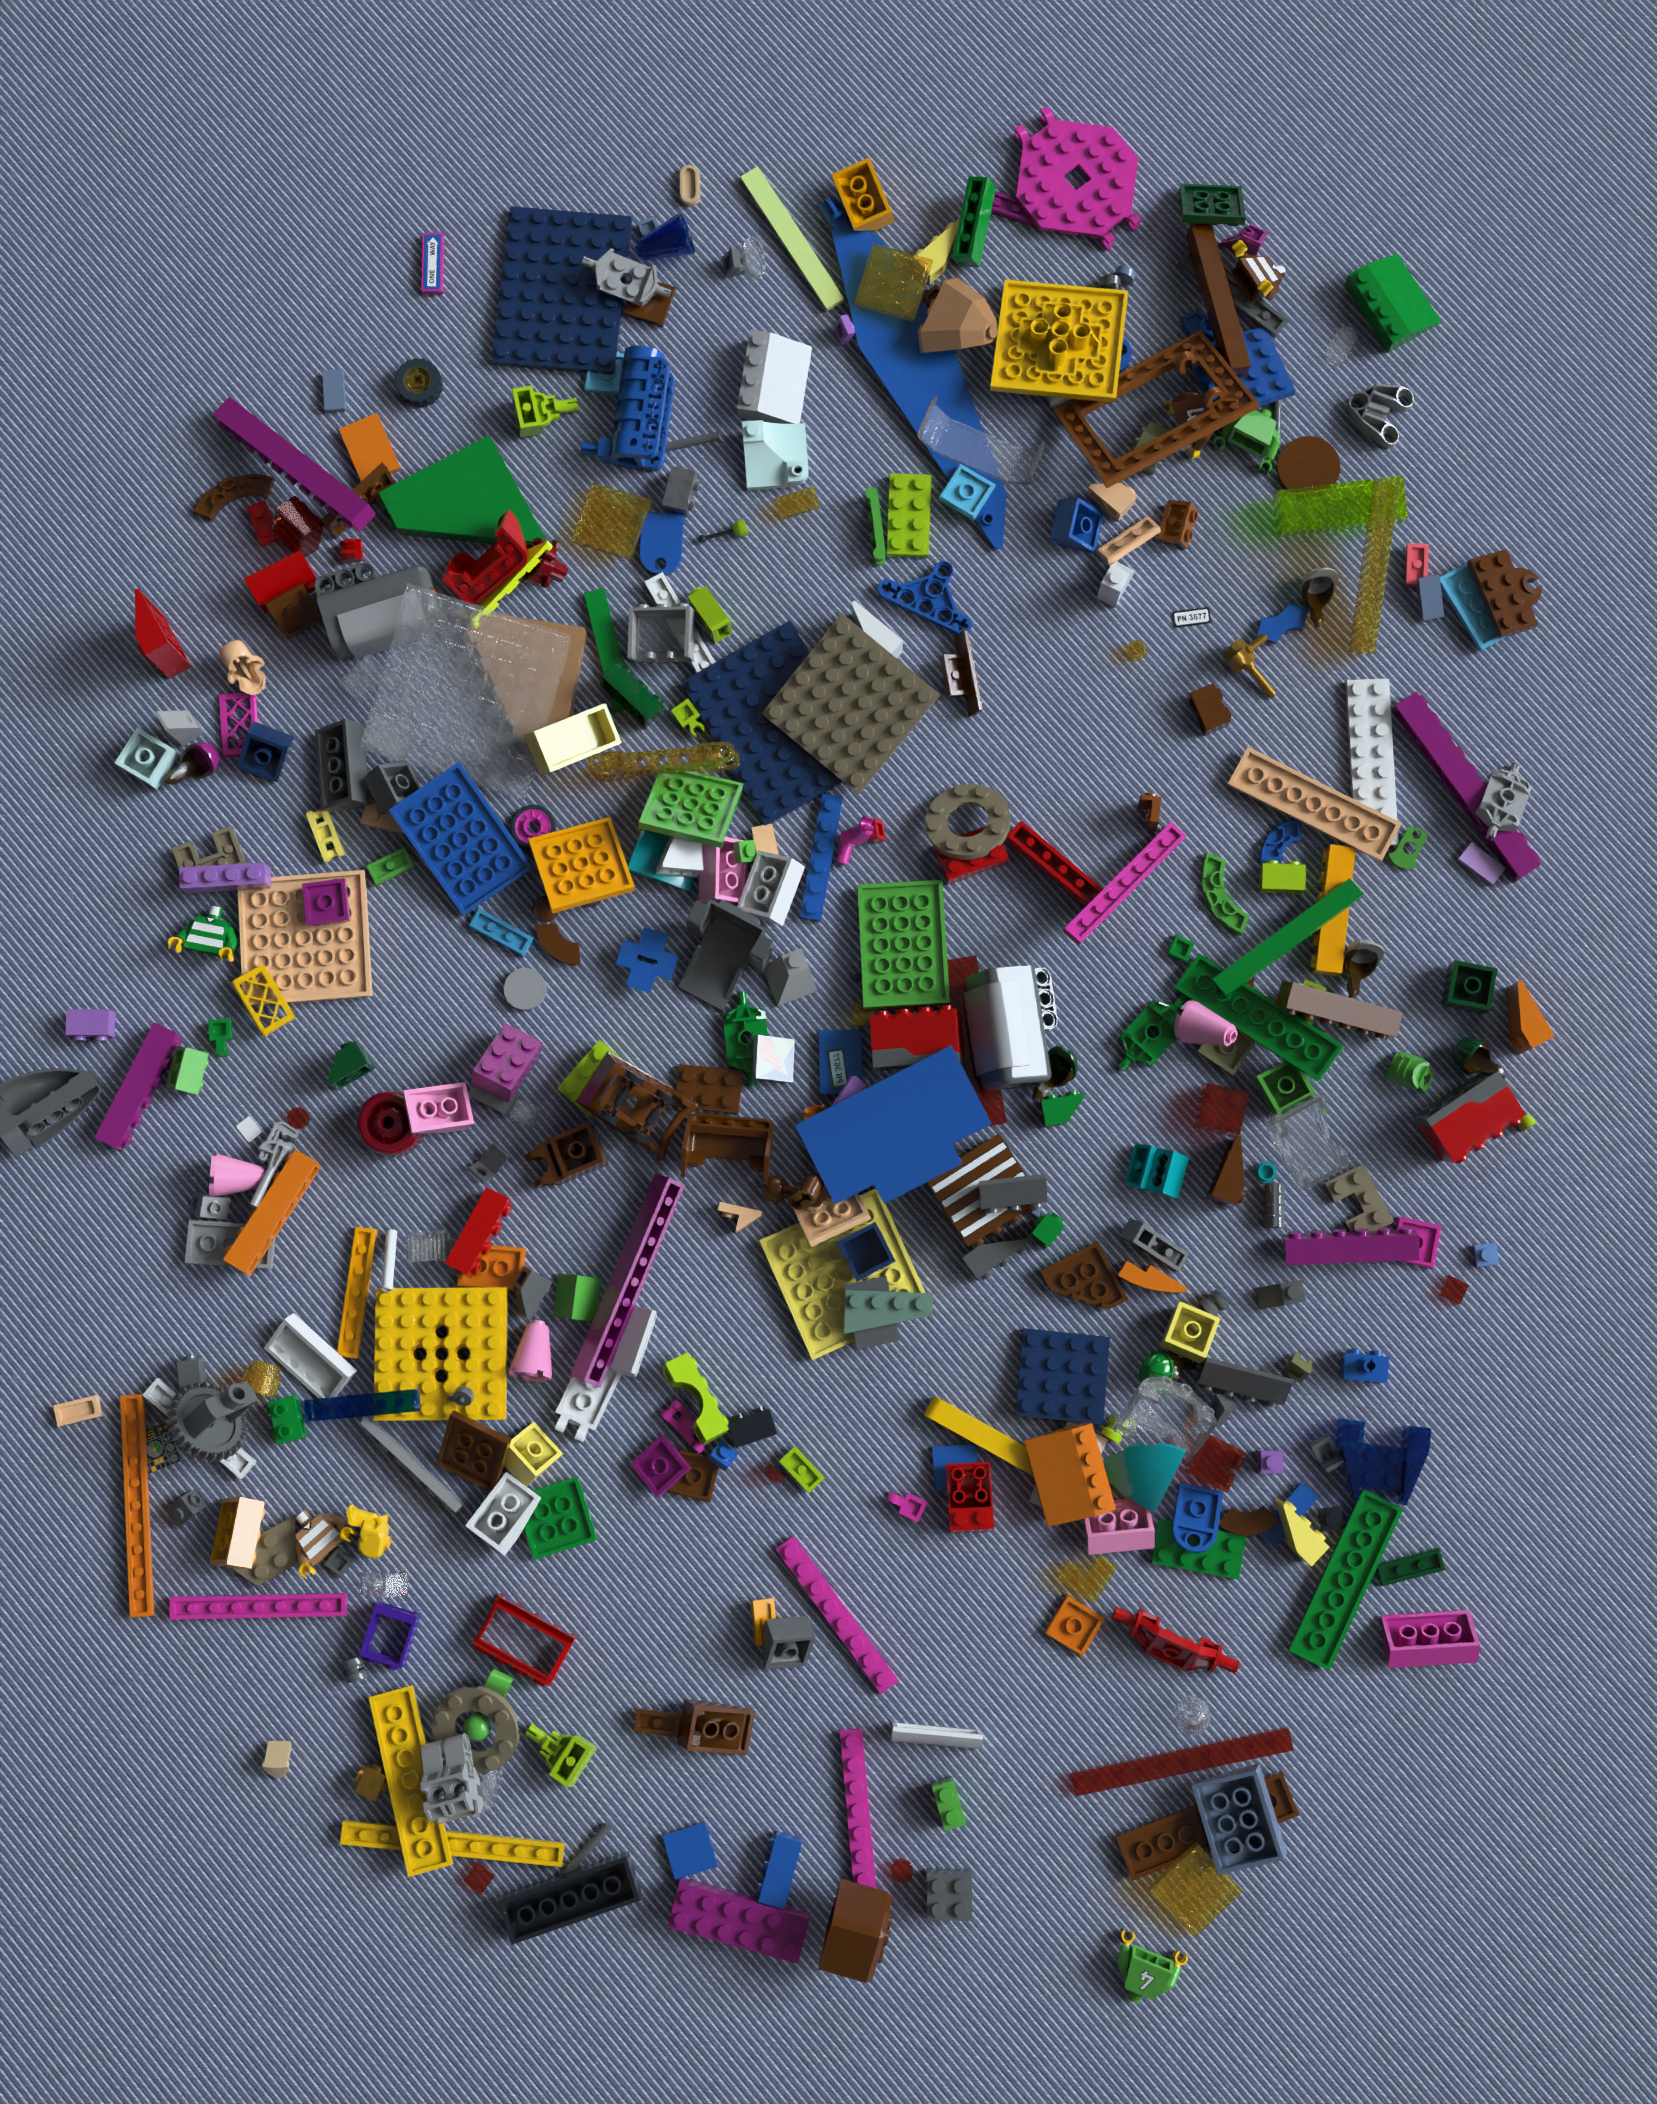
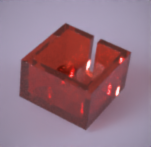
[271,496,324,557]
[1194,1083,1249,1137]
[1184,1432,1247,1493]

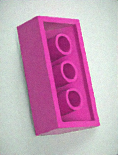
[1381,1610,1480,1668]

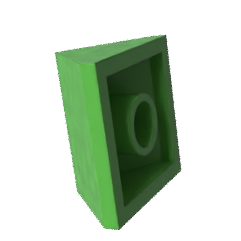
[553,1273,602,1321]

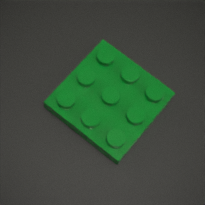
[524,1476,598,1560]

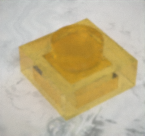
[852,1003,875,1027]

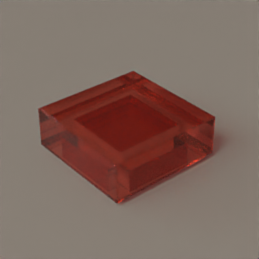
[1439,1275,1469,1305]
[464,1861,496,1895]

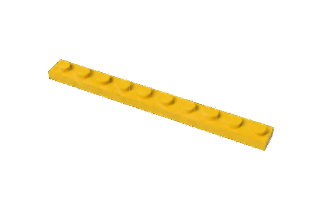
[340,1820,565,1867]

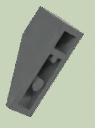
[1119,1218,1190,1272]

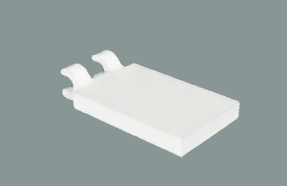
[555,1365,622,1442]

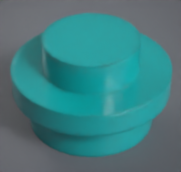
[1255,1162,1277,1183]

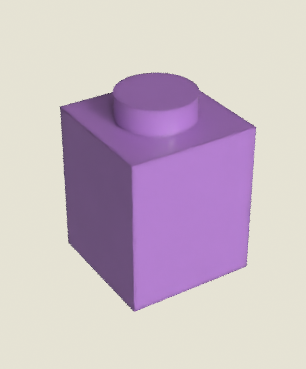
[1257,1450,1284,1474]

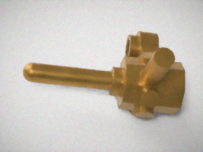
[1223,633,1276,698]

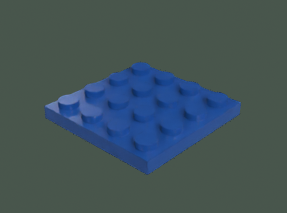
[1191,327,1296,407]

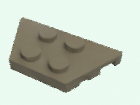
[230,1515,298,1586]

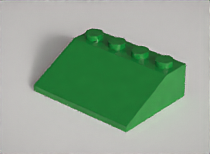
[1344,254,1441,353]

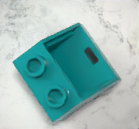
[1124,1143,1189,1199]

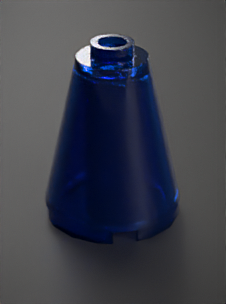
[635,213,695,260]

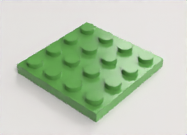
[638,764,744,848]

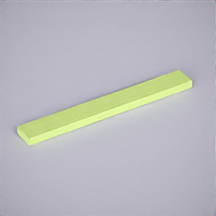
[740,166,844,311]

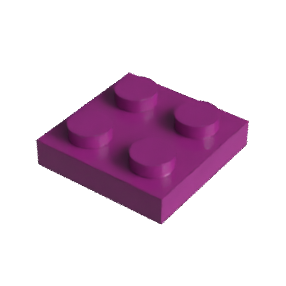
[302,878,351,927]
[630,1435,691,1498]

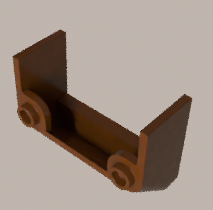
[681,1113,774,1185]

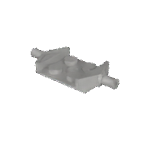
[581,248,671,307]
[1475,762,1531,841]

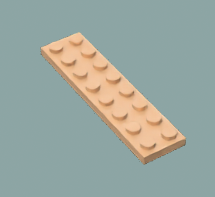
[1228,747,1402,862]

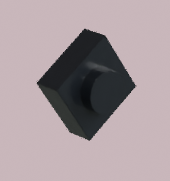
[1317,1506,1344,1532]

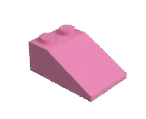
[402,1082,474,1133]

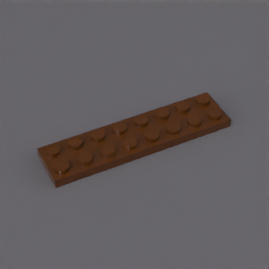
[1115,1771,1299,1881]

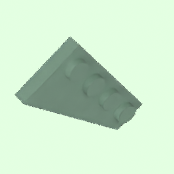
[844,1290,933,1334]

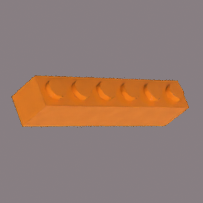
[223,1149,321,1277]

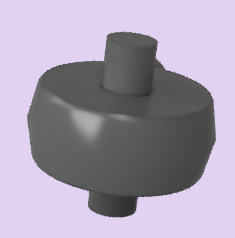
[447,1386,474,1406]

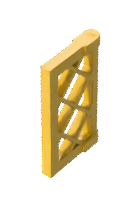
[231,963,296,1037]

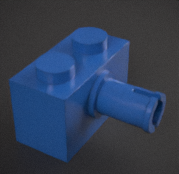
[1339,1349,1389,1383]

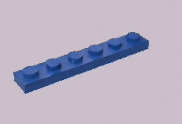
[800,794,843,922]

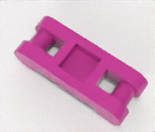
[660,1398,712,1453]

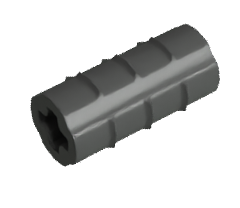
[1264,1183,1285,1228]

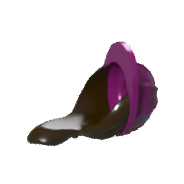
[164,742,220,785]

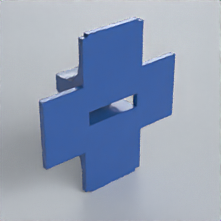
[616,928,679,992]

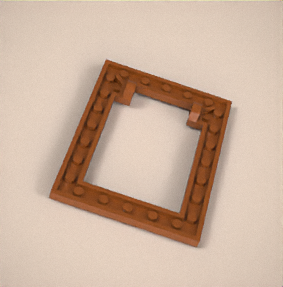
[1053,330,1259,488]

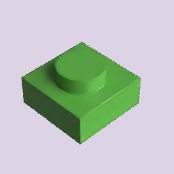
[733,840,756,864]

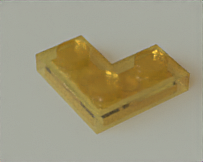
[1057,1554,1118,1604]

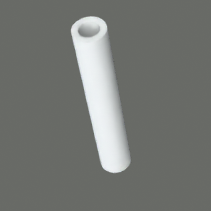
[381,1229,397,1292]

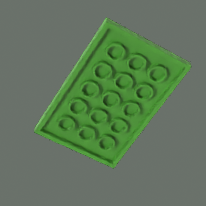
[857,880,950,1010]

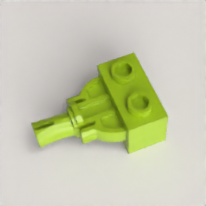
[511,385,579,438]
[525,1724,598,1787]

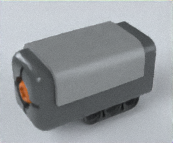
[315,563,445,660]

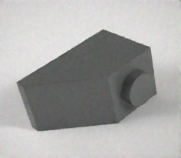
[1255,1280,1306,1310]

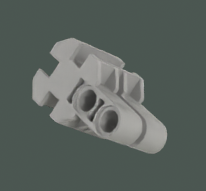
[420,1733,483,1824]

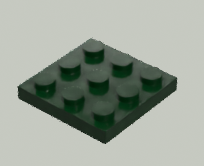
[1179,183,1246,227]

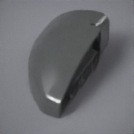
[0,1068,102,1158]

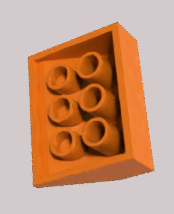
[1023,1422,1116,1527]

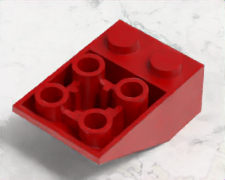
[946,1462,994,1534]

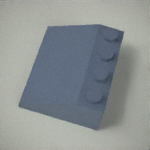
[1191,1763,1287,1875]

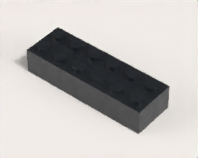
[498,1851,643,1945]

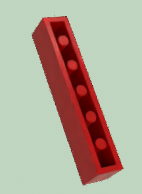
[1006,820,1113,923]

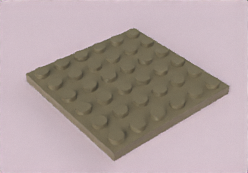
[762,613,940,795]

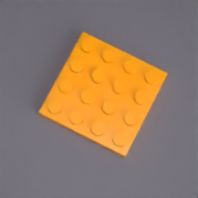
[528,817,635,913]

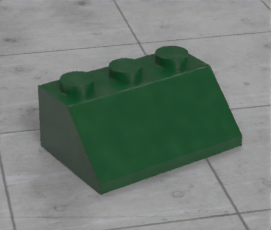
[600,663,664,729]

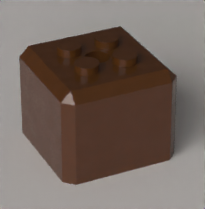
[818,1879,892,1983]

